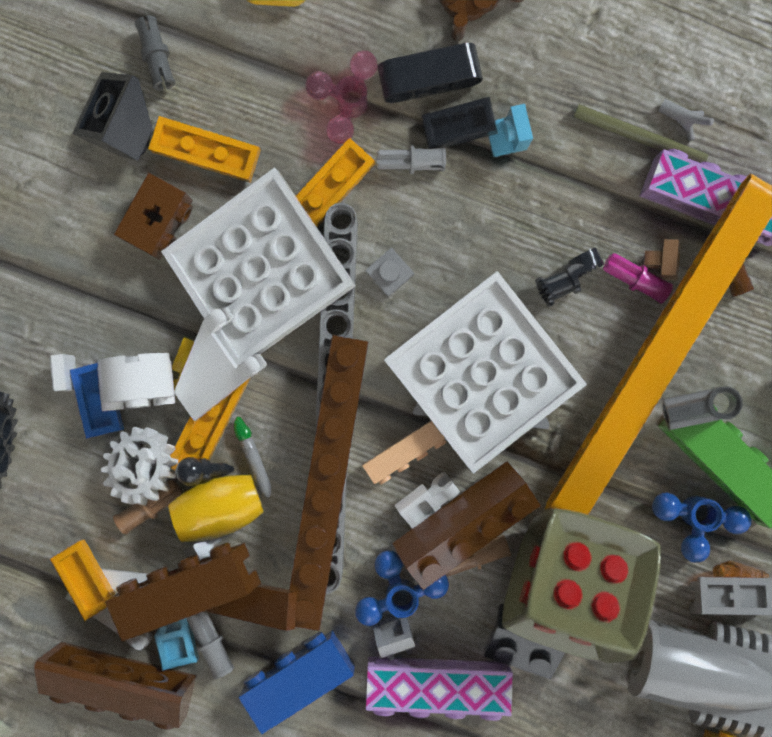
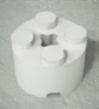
[97,353,175,411]

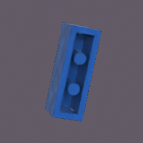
[238,630,355,735]

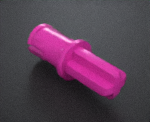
[603,253,673,304]

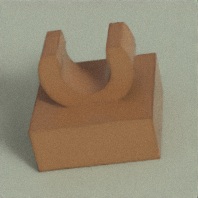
[644,239,681,281]

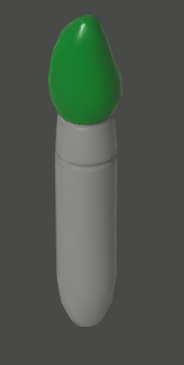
[234,417,271,498]

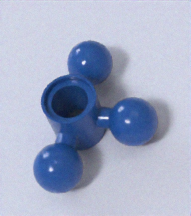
[652,493,752,563]
[355,550,449,626]

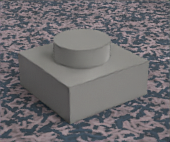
[365,247,415,298]

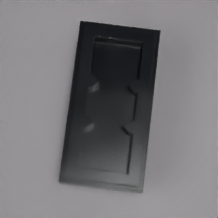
[422,96,498,149]

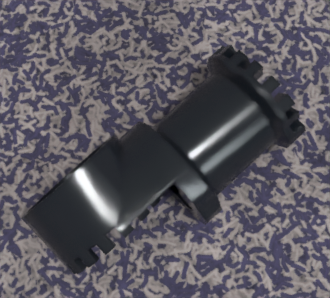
[535,247,605,307]

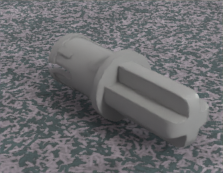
[376,145,446,174]
[186,610,235,679]

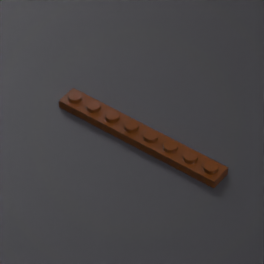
[289,335,369,631]

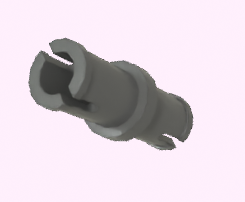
[135,15,176,91]

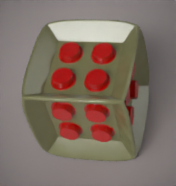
[502,508,661,663]

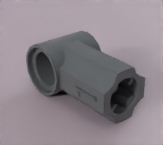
[661,386,743,430]

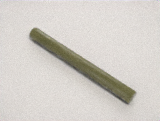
[573,104,708,163]

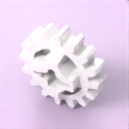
[101,427,178,505]

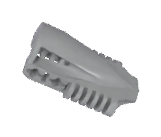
[627,620,772,737]

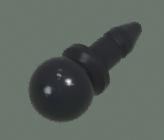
[175,457,235,486]

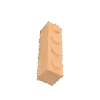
[362,421,447,485]

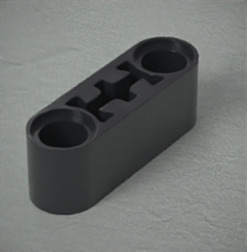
[377,43,483,103]

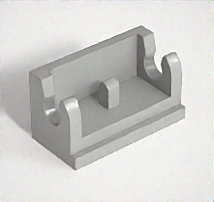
[689,577,772,615]

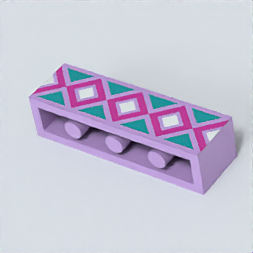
[640,149,772,246]
[366,657,513,721]

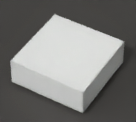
[49,354,76,391]

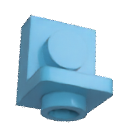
[488,104,533,157]

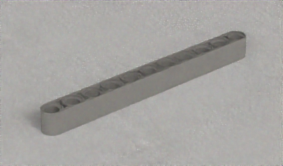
[315,203,358,594]

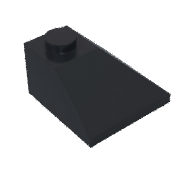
[73,72,153,161]

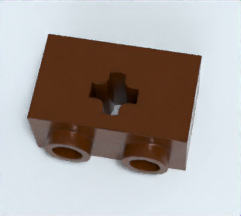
[114,172,193,260]

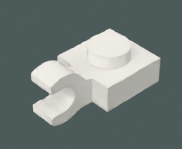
[395,472,460,529]

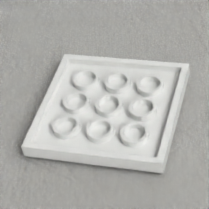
[161,167,356,366]
[384,271,587,474]

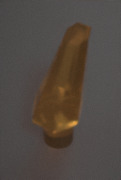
[713,560,769,578]

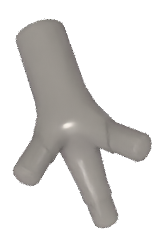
[658,99,714,141]

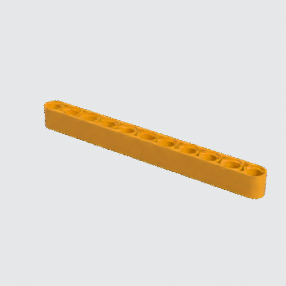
[545,174,772,515]

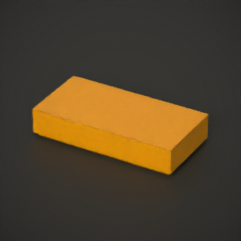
[50,539,115,621]

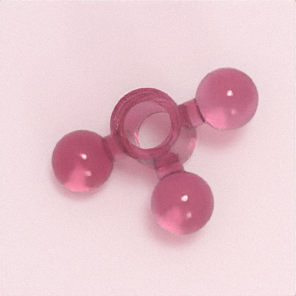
[305,50,378,144]

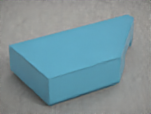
[154,618,199,670]

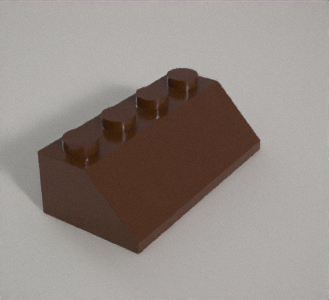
[34,642,197,730]

